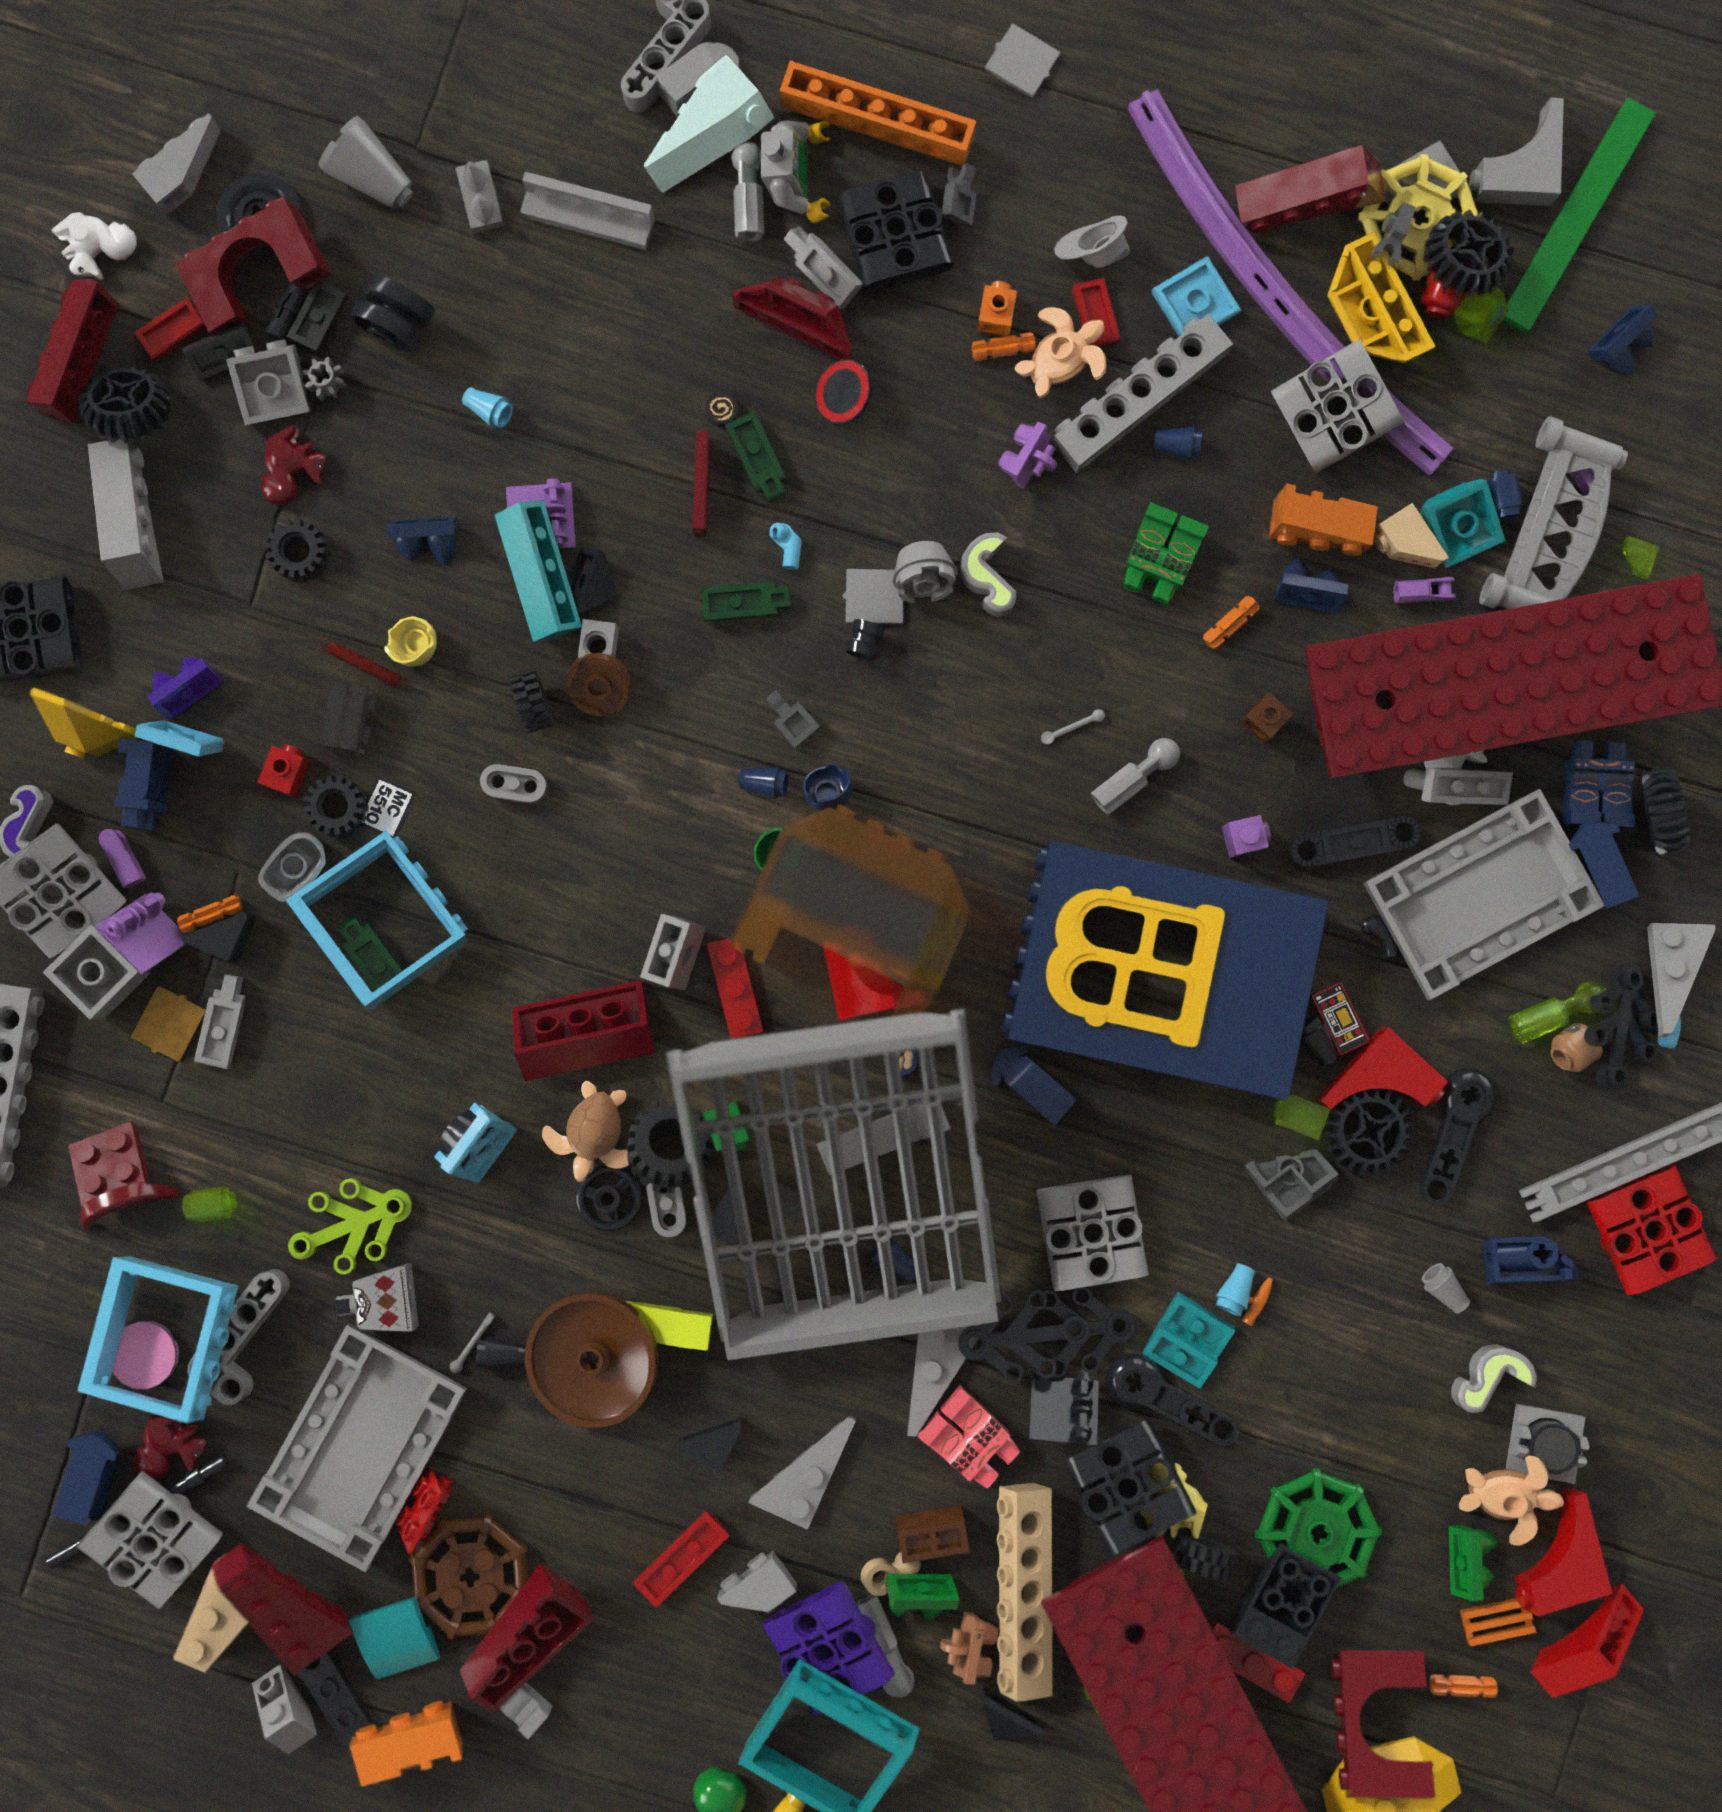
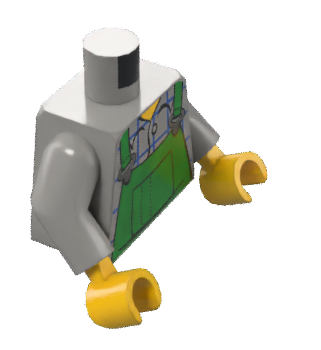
[761,121,830,223]

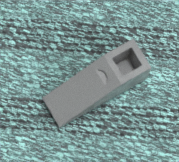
[132,113,221,216]

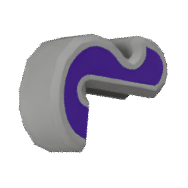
[0,785,54,868]

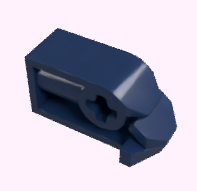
[1569,820,1639,909]
[991,1045,1077,1125]
[1482,1237,1579,1285]
[53,1430,120,1526]

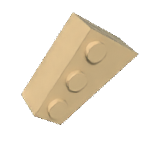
[173,1553,248,1672]

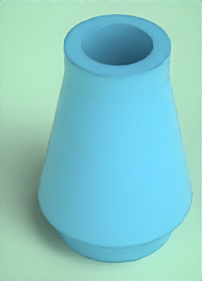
[462,387,513,428]
[1216,1263,1256,1316]

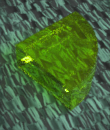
[1623,536,1659,579]

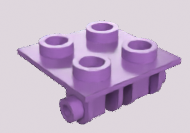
[506,478,576,549]
[95,893,187,974]

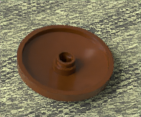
[525,1291,659,1428]

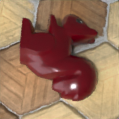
[261,425,327,506]
[132,1404,206,1480]

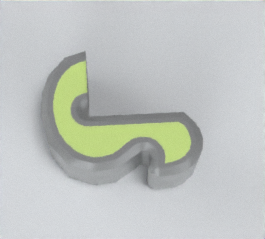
[960,533,1016,617]
[1451,1344,1537,1413]

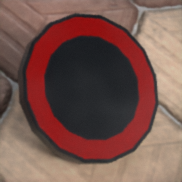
[815,359,873,425]

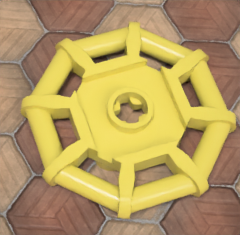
[1358,154,1478,281]

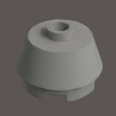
[892,541,958,603]

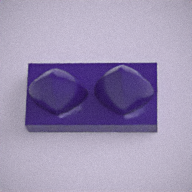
[147,657,223,721]

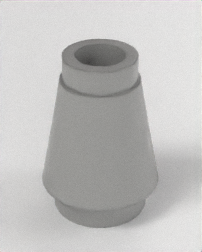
[1422,1263,1470,1313]

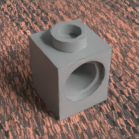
[578,619,619,659]

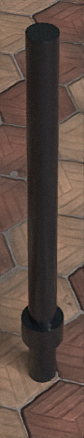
[46,1455,230,1569]

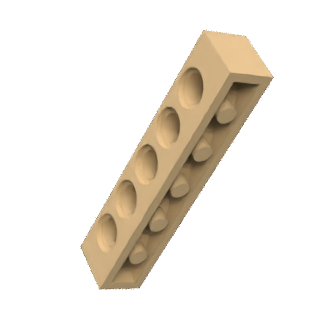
[997,1483,1052,1702]

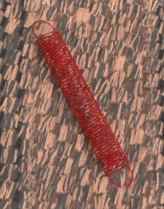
[319,638,406,688]

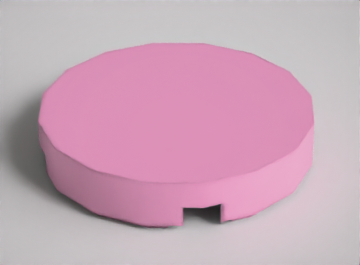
[112,1321,179,1389]

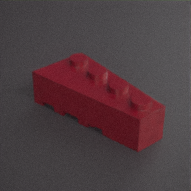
[211,1544,352,1675]

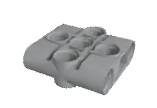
[1271,339,1405,473]
[0,823,126,958]
[1036,1175,1149,1291]
[77,1471,223,1609]

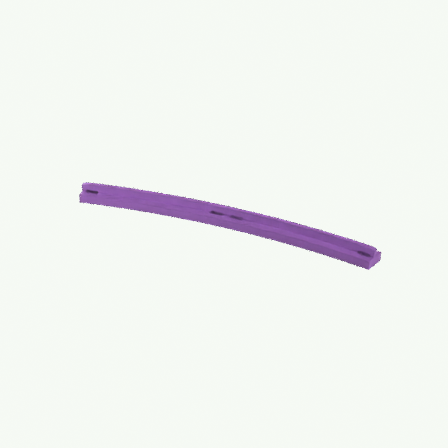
[1128,89,1453,476]

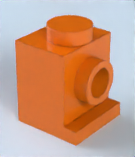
[977,281,1017,336]

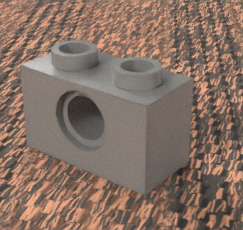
[640,913,707,990]

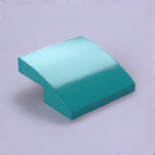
[1142,1292,1236,1389]
[349,1596,441,1680]

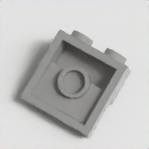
[226,339,311,425]

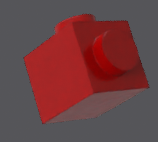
[257,744,311,798]

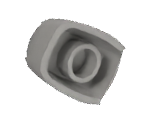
[258,832,325,902]

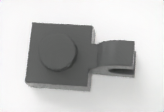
[942,163,977,227]
[1370,202,1416,267]
[766,690,820,749]

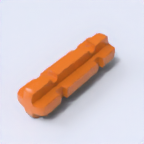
[971,332,1036,361]
[1203,596,1260,650]
[177,895,244,933]
[1429,1674,1498,1698]

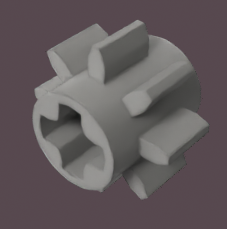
[303,357,346,400]

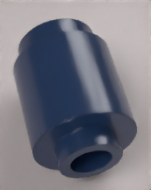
[1487,470,1523,521]

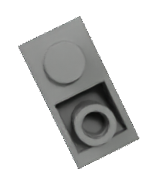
[717,1550,797,1612]
[252,1664,317,1754]

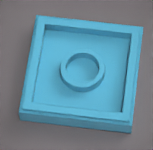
[1151,256,1242,336]
[135,720,225,757]

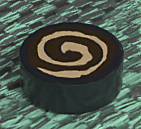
[705,392,738,427]

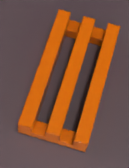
[1460,1598,1536,1647]

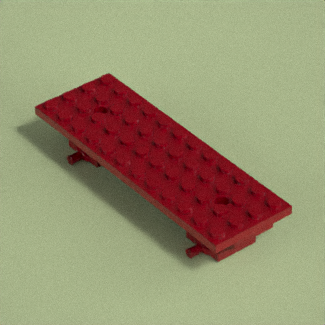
[1304,574,1722,779]
[1041,1536,1307,1812]

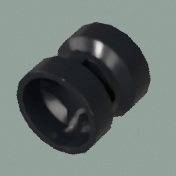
[845,619,885,661]

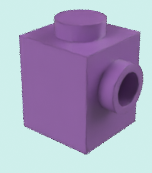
[1222,815,1271,858]

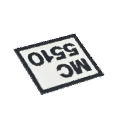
[359,776,416,838]

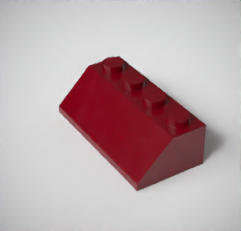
[26,279,119,424]
[512,980,655,1081]

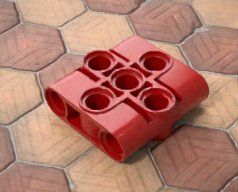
[1586,1164,1717,1295]

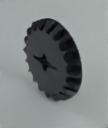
[216,173,302,258]

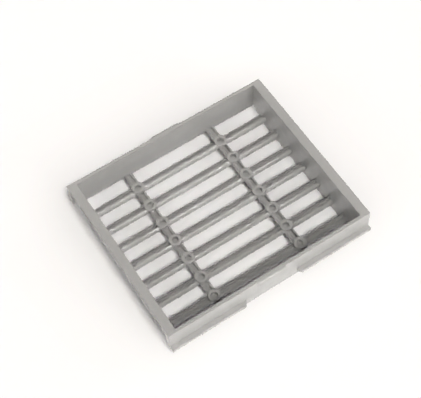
[667,1009,1001,1360]

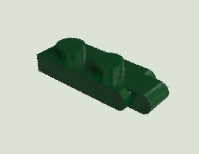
[725,411,786,503]
[701,582,792,622]
[338,916,413,1004]

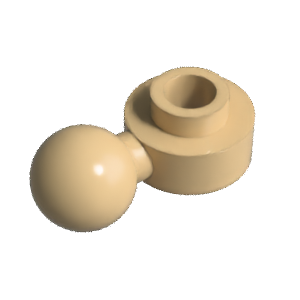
[861,1552,921,1596]

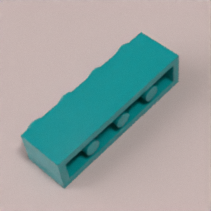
[495,500,582,642]

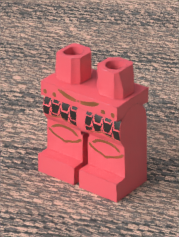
[918,1384,1020,1488]

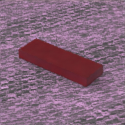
[692,431,711,537]

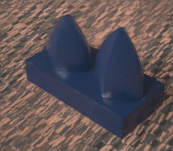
[1588,305,1658,375]
[387,516,459,566]
[1274,557,1348,613]

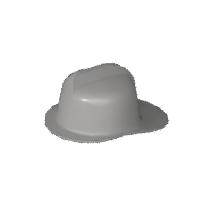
[1054,215,1129,268]

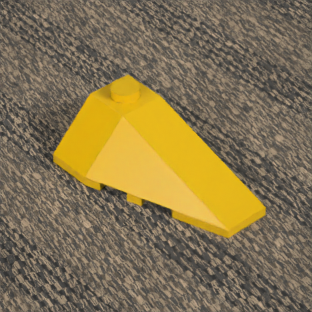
[30,688,139,759]

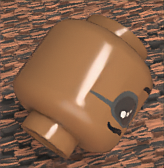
[1551,1023,1603,1072]

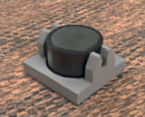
[1505,1403,1590,1484]

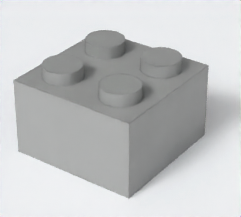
[43,924,151,1020]

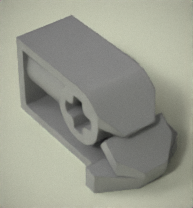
[656,42,739,118]

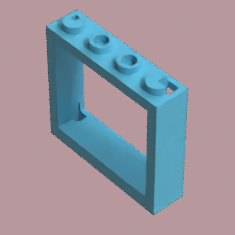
[286,830,468,1012]
[78,1256,238,1423]

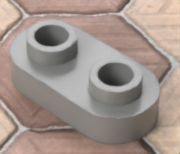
[480,764,548,804]
[646,1183,687,1237]

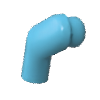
[769,522,802,570]

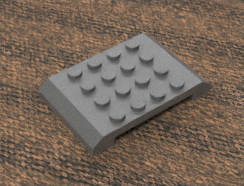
[1363,789,1605,1000]
[246,1323,467,1572]

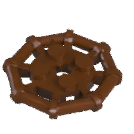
[409,1514,529,1640]

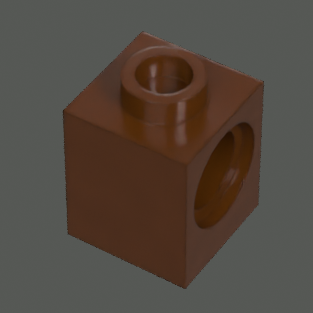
[1240,692,1293,744]

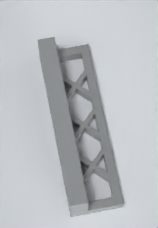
[520,172,655,250]

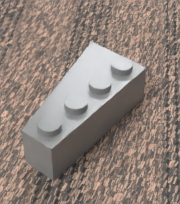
[88,439,164,590]

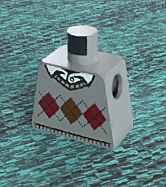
[336,1263,419,1331]

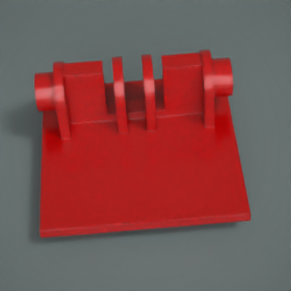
[397,1467,453,1555]

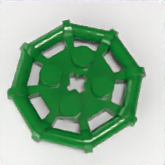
[1255,1468,1382,1589]

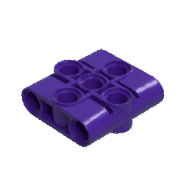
[762,1581,895,1716]

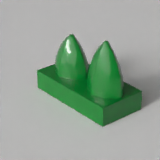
[1449,1524,1499,1602]
[885,1574,960,1622]

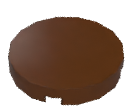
[565,653,633,717]

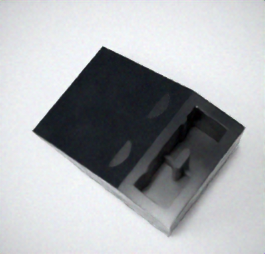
[1226,1544,1341,1669]

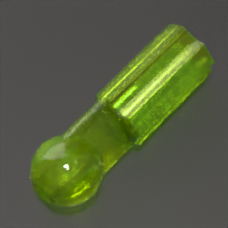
[1508,981,1605,1044]

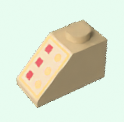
[1373,503,1449,568]

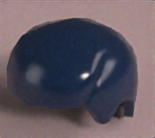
[802,763,852,812]

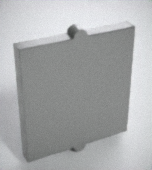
[985,23,1060,98]
[843,569,905,624]

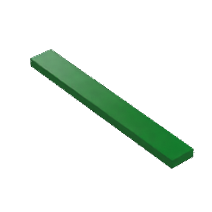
[1498,97,1656,334]

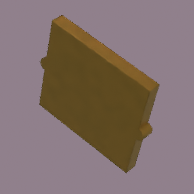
[131,986,206,1062]

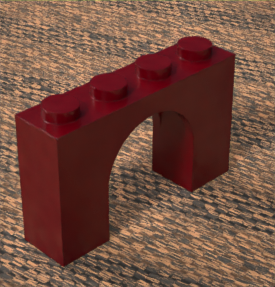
[175,197,332,335]
[1331,1651,1436,1799]

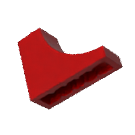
[823,929,922,1021]
[1314,1027,1448,1110]
[1515,1488,1612,1616]
[1530,1583,1644,1698]

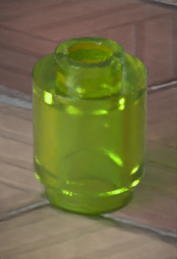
[183,1186,237,1223]

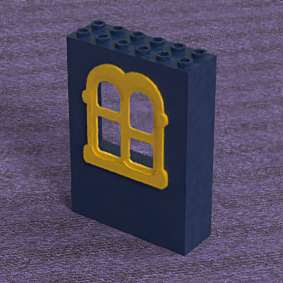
[1000,841,1329,1100]

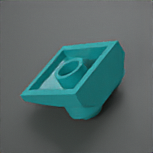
[1421,479,1505,568]

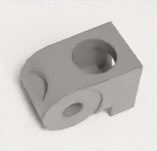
[499,1683,553,1739]

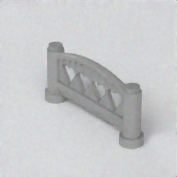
[1479,416,1628,609]

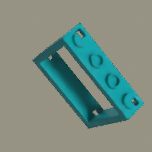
[738,1659,919,1812]

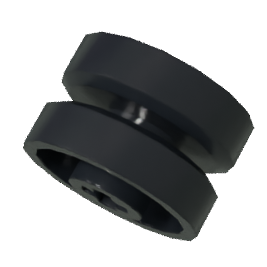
[349,274,435,353]

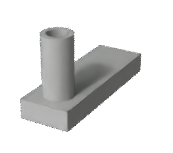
[1403,767,1513,805]

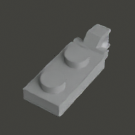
[784,227,864,309]
[194,974,245,1069]

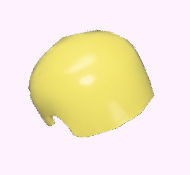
[384,616,437,667]

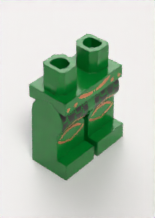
[1123,502,1209,605]

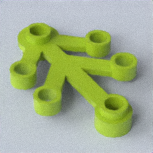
[288,1178,412,1274]

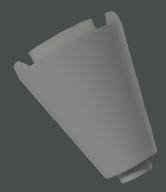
[319,116,413,208]

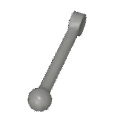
[1041,709,1105,745]
[450,1312,495,1373]

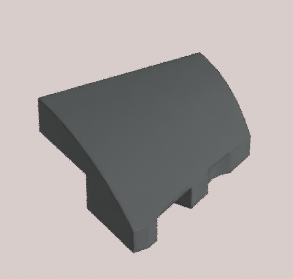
[1245,1149,1339,1222]

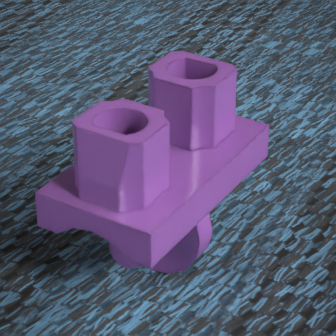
[999,422,1057,489]

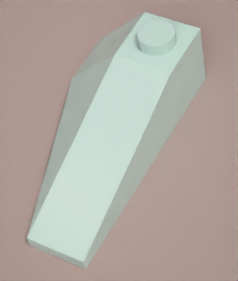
[644,55,775,193]

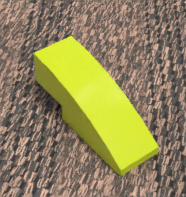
[626,1301,713,1351]

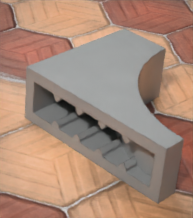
[1469,98,1564,206]

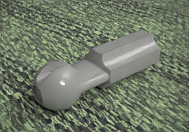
[731,141,764,242]
[1090,738,1180,816]
[856,1594,915,1698]

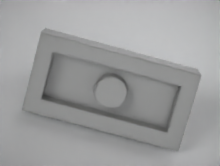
[455,160,504,234]

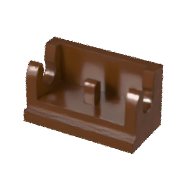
[895,1505,969,1563]

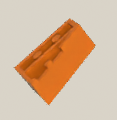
[1269,484,1378,556]
[350,1701,463,1787]

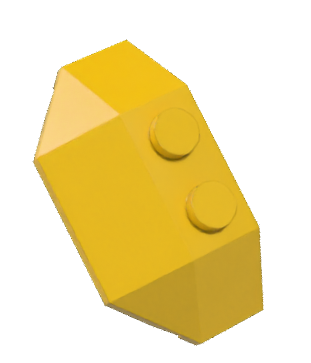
[1327,231,1435,363]
[1321,1736,1461,1812]

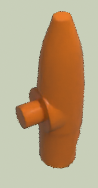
[1242,1277,1273,1326]

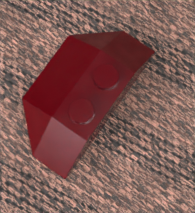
[732,276,853,360]

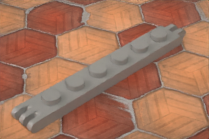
[1519,1102,1722,1222]

